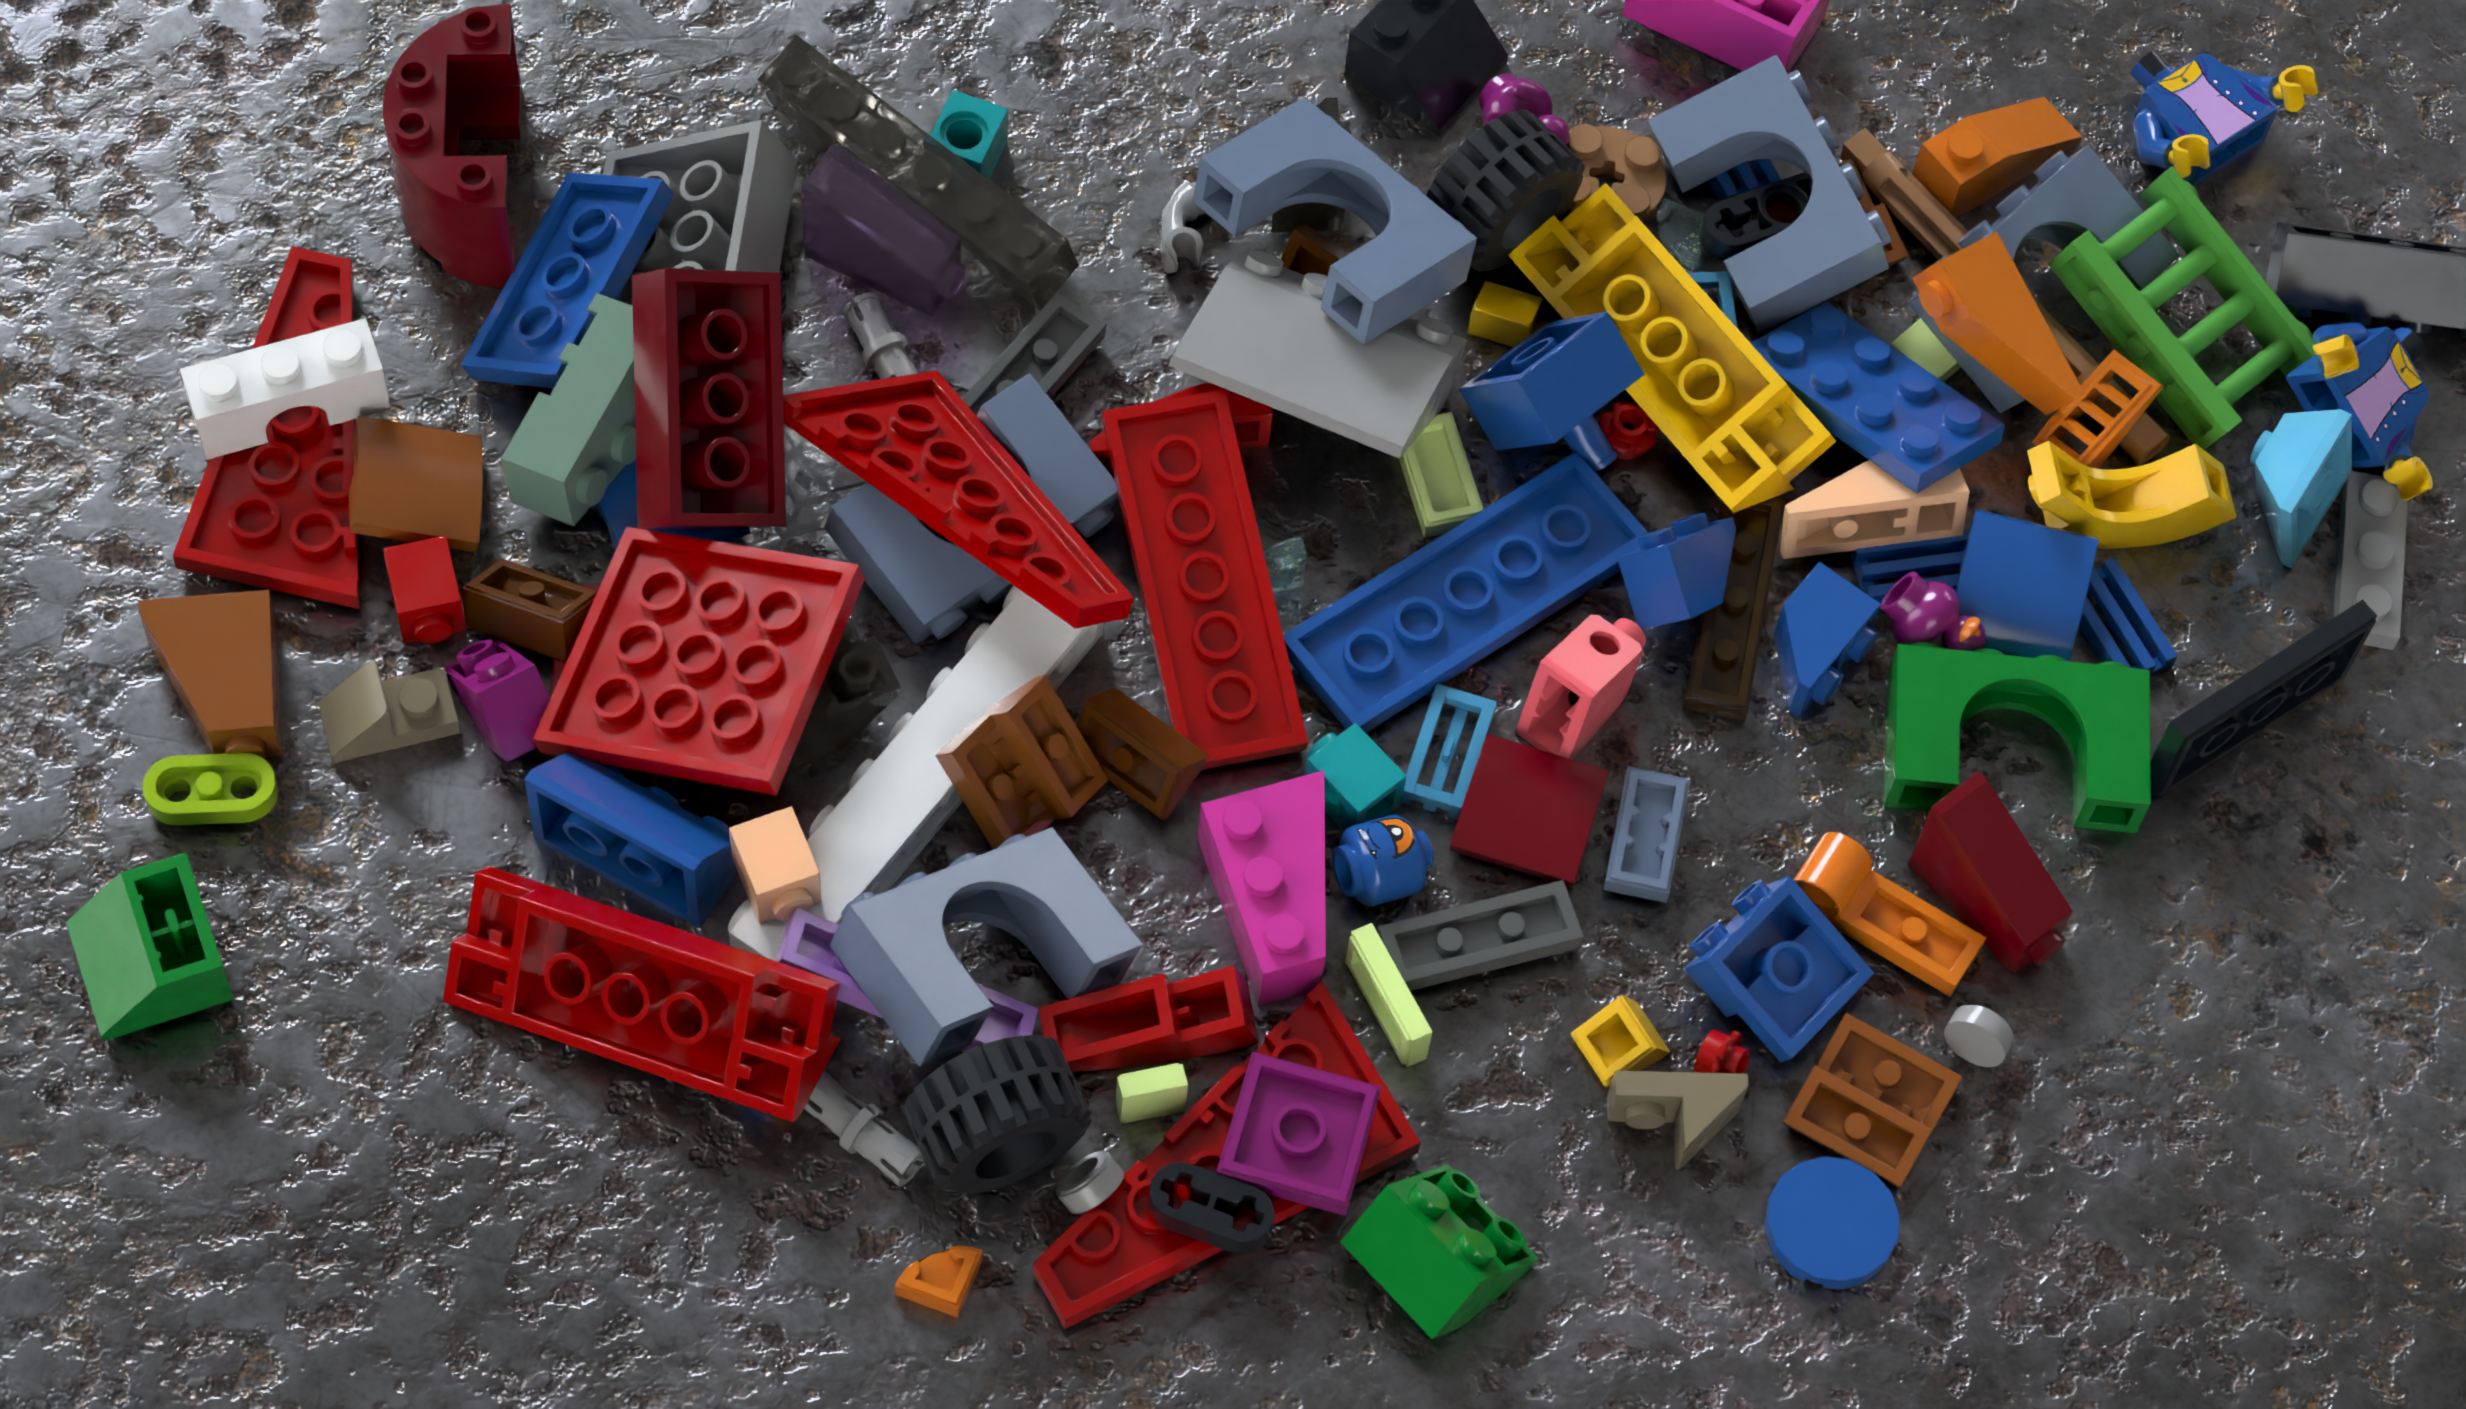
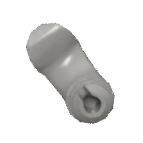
[1160,180,1204,274]

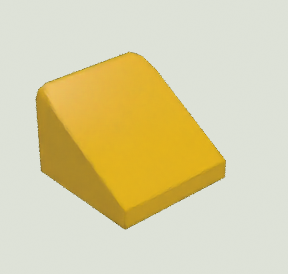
[1467,281,1543,347]
[1570,995,1670,1087]

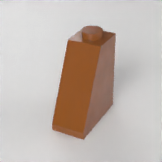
[138,590,282,758]

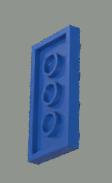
[461,172,674,389]
[1751,301,2005,494]

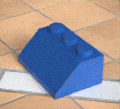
[524,752,738,928]

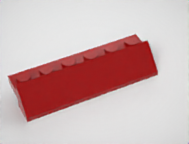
[442,866,841,1122]

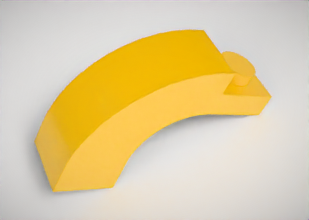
[2027,441,2237,549]

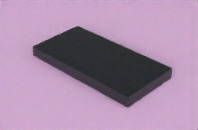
[2150,600,2377,797]

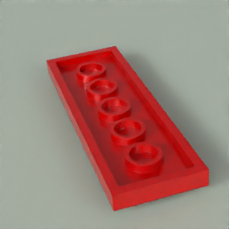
[1101,389,1308,770]

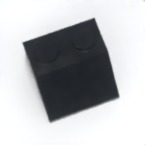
[1344,0,1508,136]

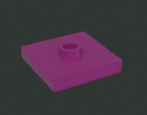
[1216,1052,1382,1216]

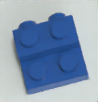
[1684,876,1874,1062]

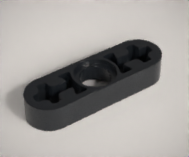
[1700,164,1863,261]

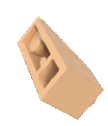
[1780,460,1970,559]

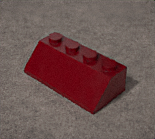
[632,268,786,530]

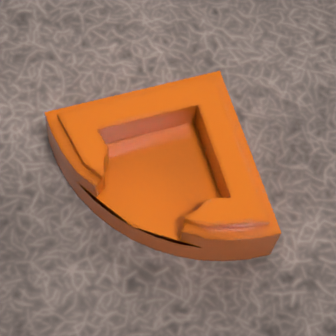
[895,1246,983,1318]

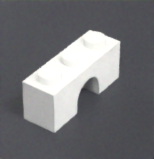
[180,318,391,460]

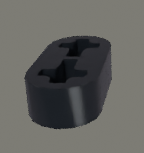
[1148,1162,1275,1254]

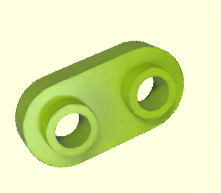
[142,753,278,826]

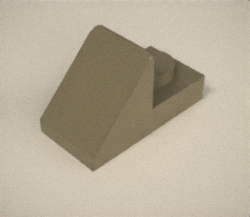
[318,659,460,764]
[1607,1071,1748,1170]

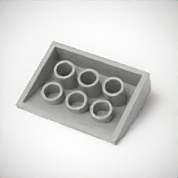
[603,120,798,306]
[1169,250,1467,459]

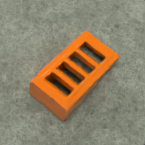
[2032,349,2163,469]

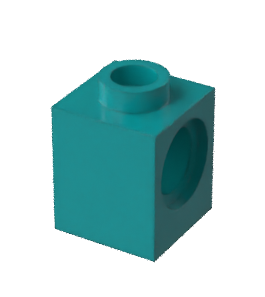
[925,89,1008,198]
[1305,723,1407,831]

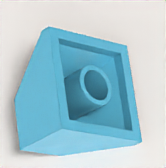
[2250,409,2352,569]

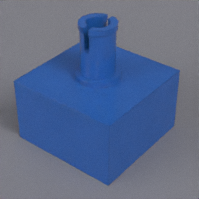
[1459,312,1645,472]

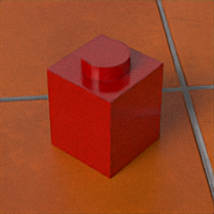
[383,535,466,644]

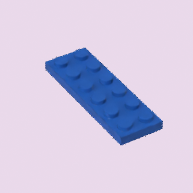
[1283,451,1648,733]

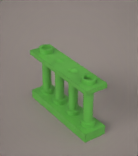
[2048,167,2315,450]

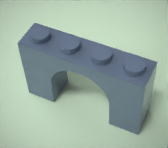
[1648,54,1891,334]
[1193,97,1477,345]
[1907,145,2180,413]
[824,373,1118,645]
[829,827,1143,1067]

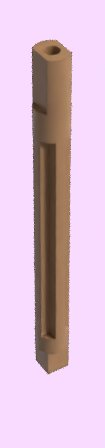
[1840,128,2170,466]

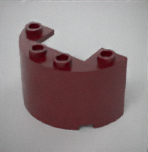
[383,4,522,289]

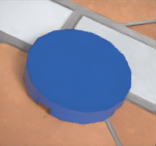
[1764,1156,1900,1290]

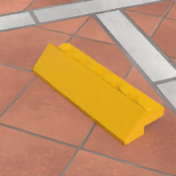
[1508,183,1837,513]

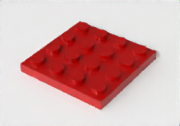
[533,527,865,796]

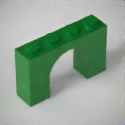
[1884,642,2151,833]

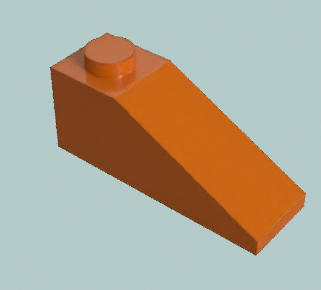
[1912,97,2082,219]
[1912,231,2085,416]

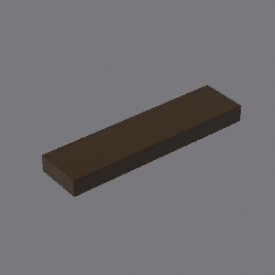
[1683,497,1785,722]

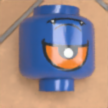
[1332,814,1433,907]

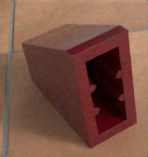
[1908,771,2073,974]

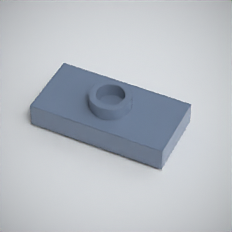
[1603,766,1690,903]

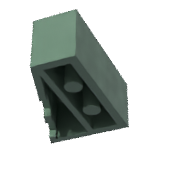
[501,293,636,526]

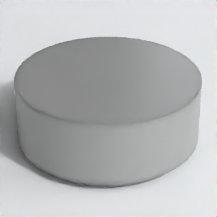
[1944,1005,2014,1067]
[1056,1151,1124,1214]

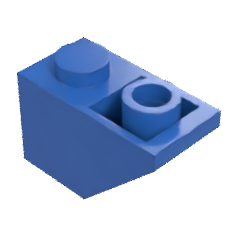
[1617,513,1736,629]
[1774,562,1881,718]

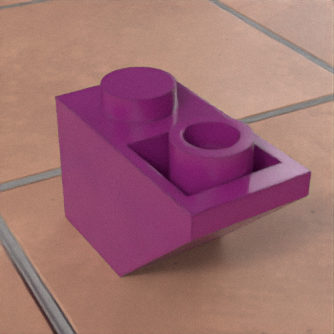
[444,640,550,762]

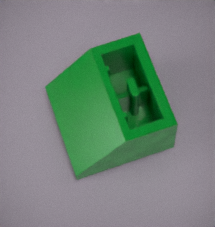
[66,852,234,1042]
[1340,1164,1539,1339]

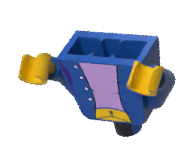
[2131,50,2319,187]
[2285,322,2433,502]

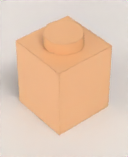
[729,806,822,924]

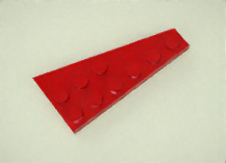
[173,246,360,609]
[783,370,1134,629]
[1033,981,1421,1329]

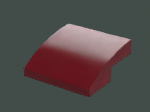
[1449,734,1609,888]

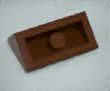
[461,559,598,661]
[1076,688,1208,820]

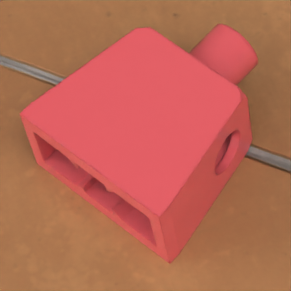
[1515,615,1646,760]

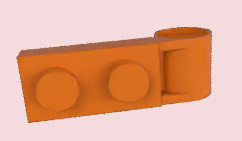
[1793,832,1986,997]

